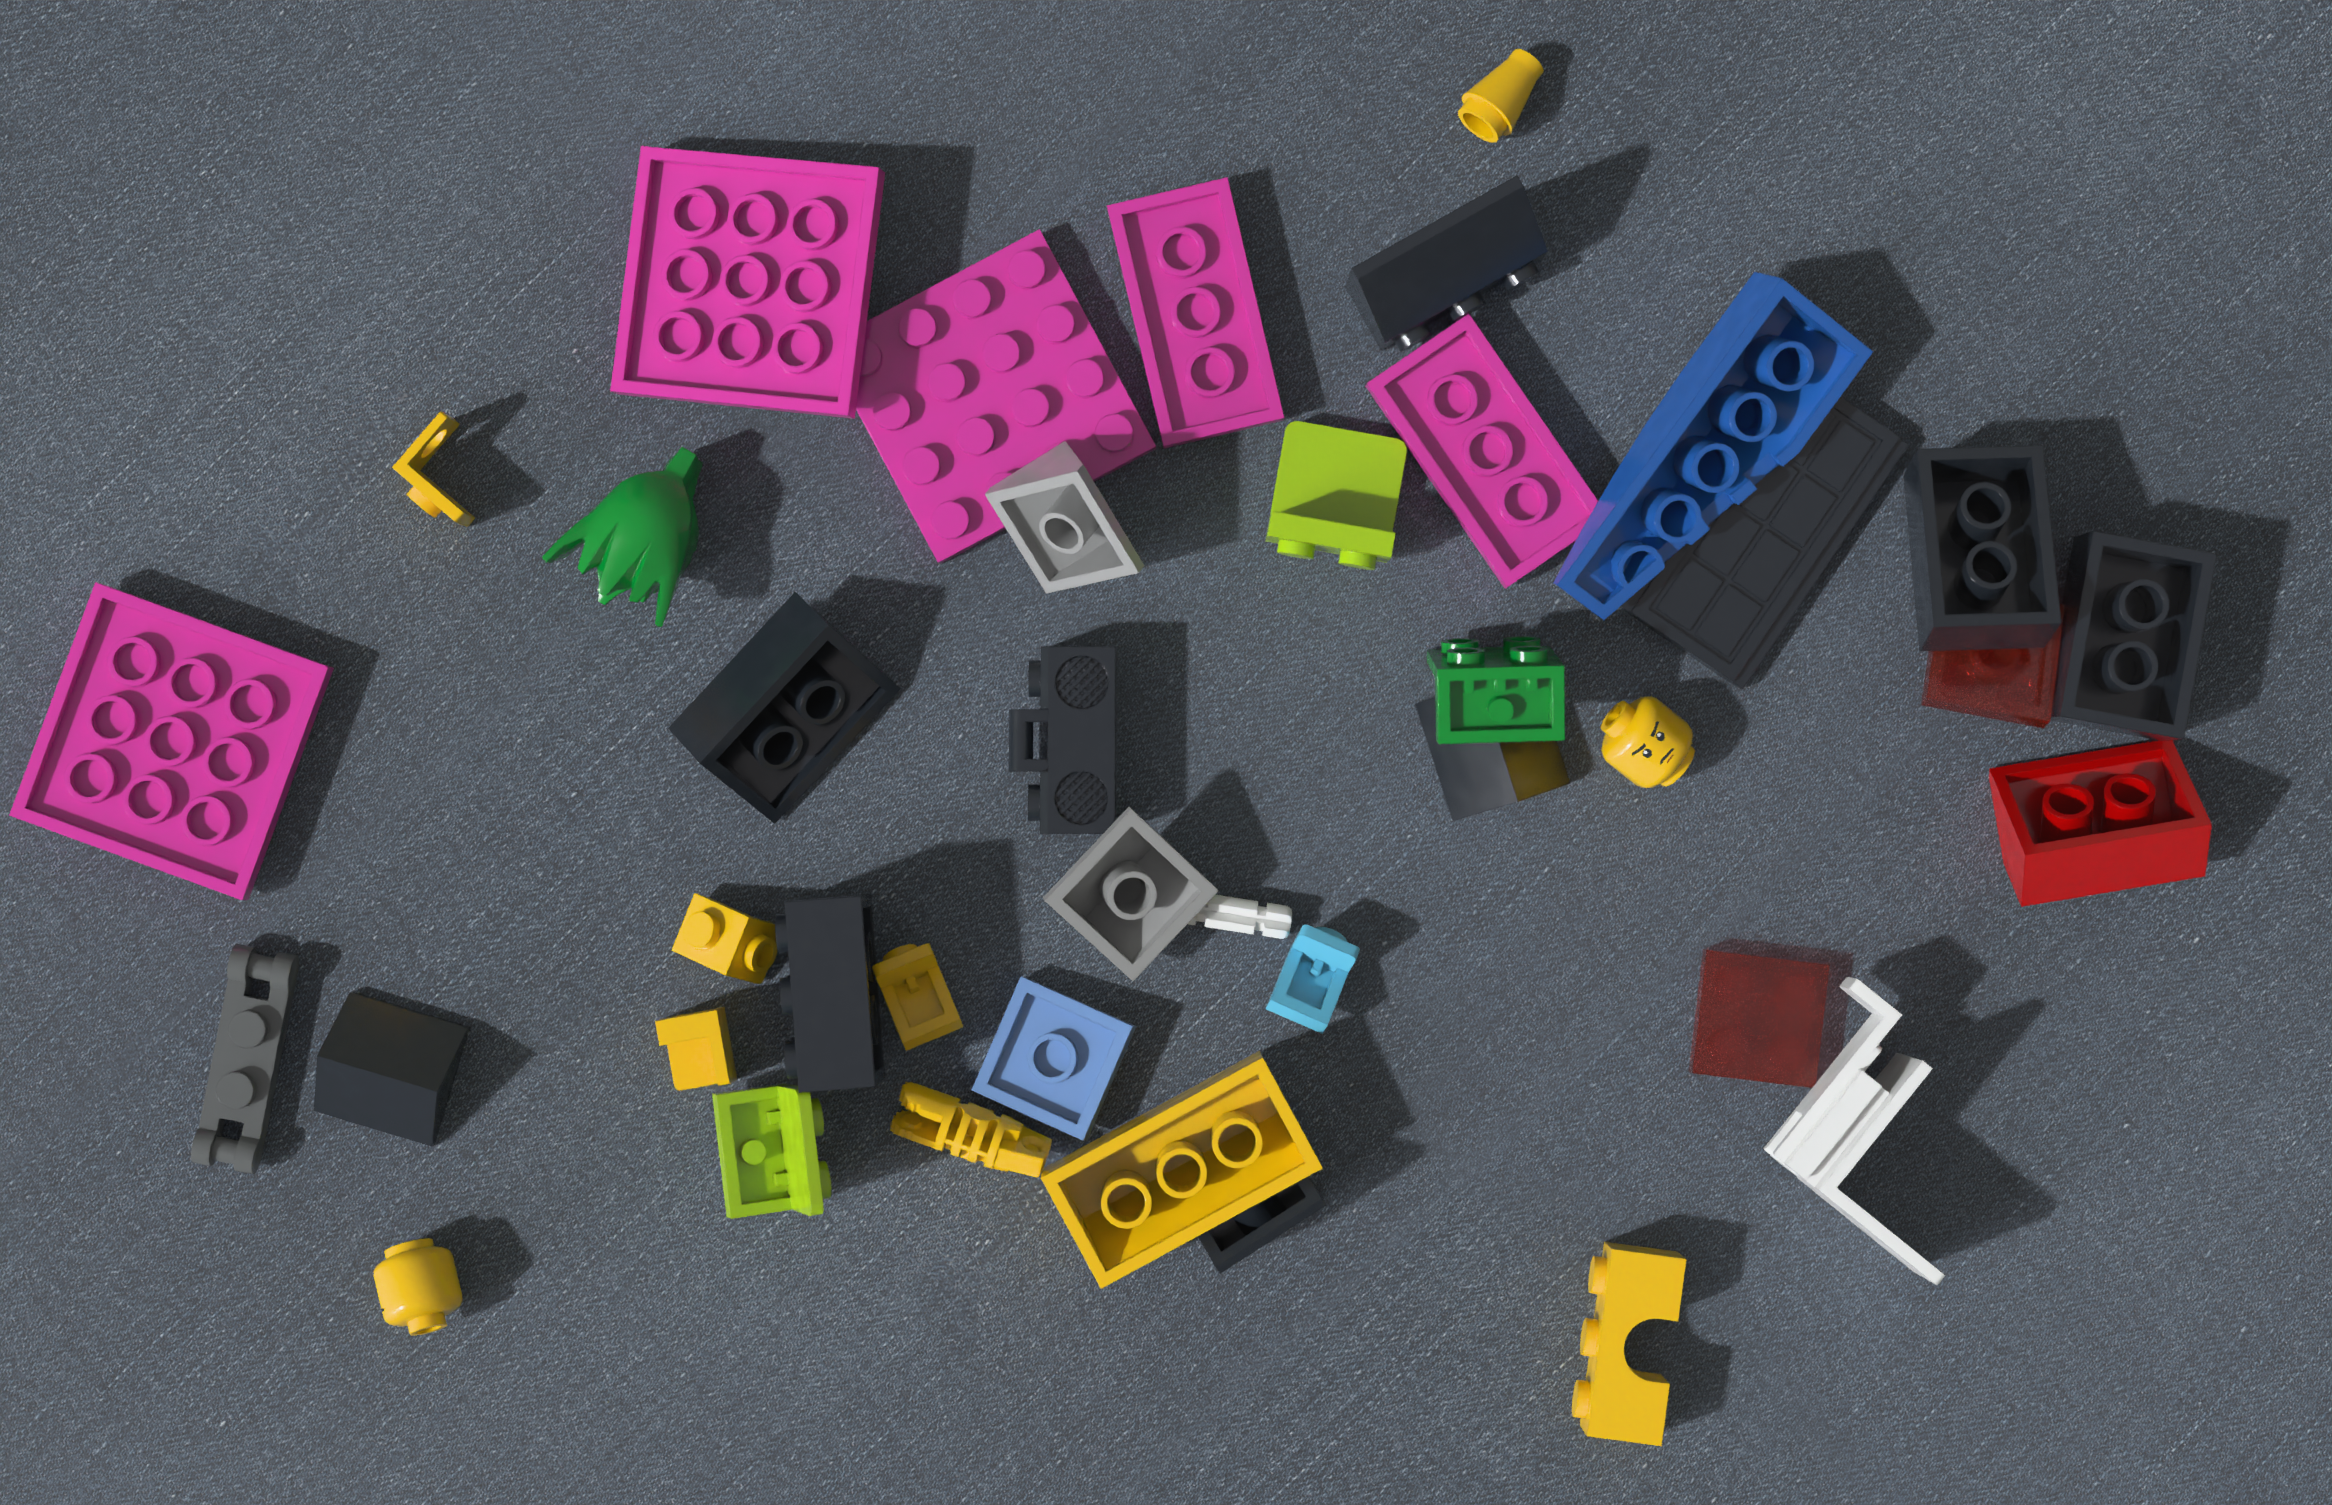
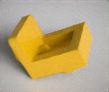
[672,893,777,984]
[872,943,963,1051]

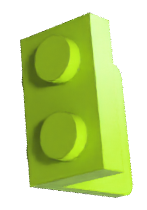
[1265,421,1407,570]
[712,1084,831,1219]

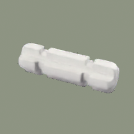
[1188,895,1292,939]

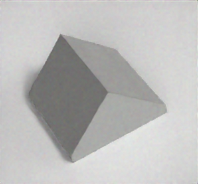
[985,441,1145,594]
[1043,807,1219,981]

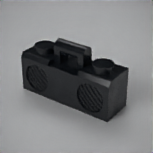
[1008,646,1116,834]

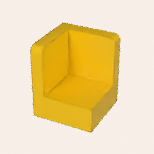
[655,1007,737,1091]

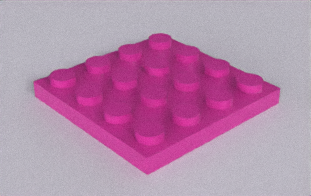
[610,146,885,419]
[856,229,1156,564]
[9,582,334,900]

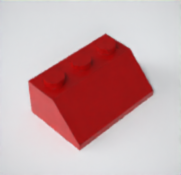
[1989,740,2212,907]

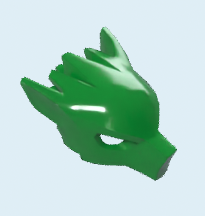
[542,447,703,627]

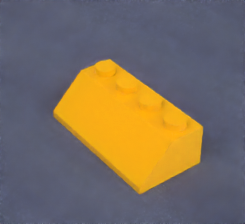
[1041,1051,1323,1289]

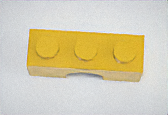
[1572,1242,1686,1446]

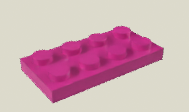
[1107,177,1284,449]
[1365,313,1598,589]

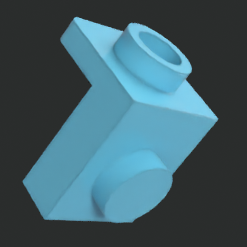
[1266,924,1360,1034]

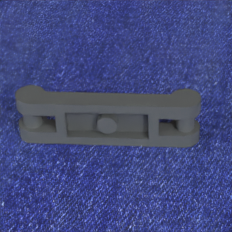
[191,944,299,1174]

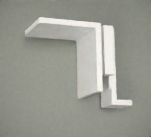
[1763,977,1945,1286]

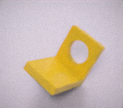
[392,411,475,527]

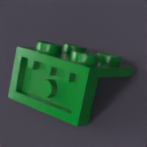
[1427,636,1565,744]

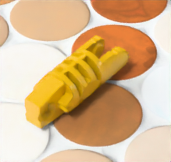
[890,1082,1052,1177]

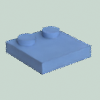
[972,976,1137,1141]

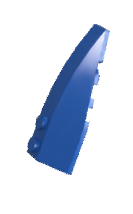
[1554,272,1873,620]

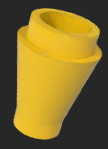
[1458,49,1544,143]

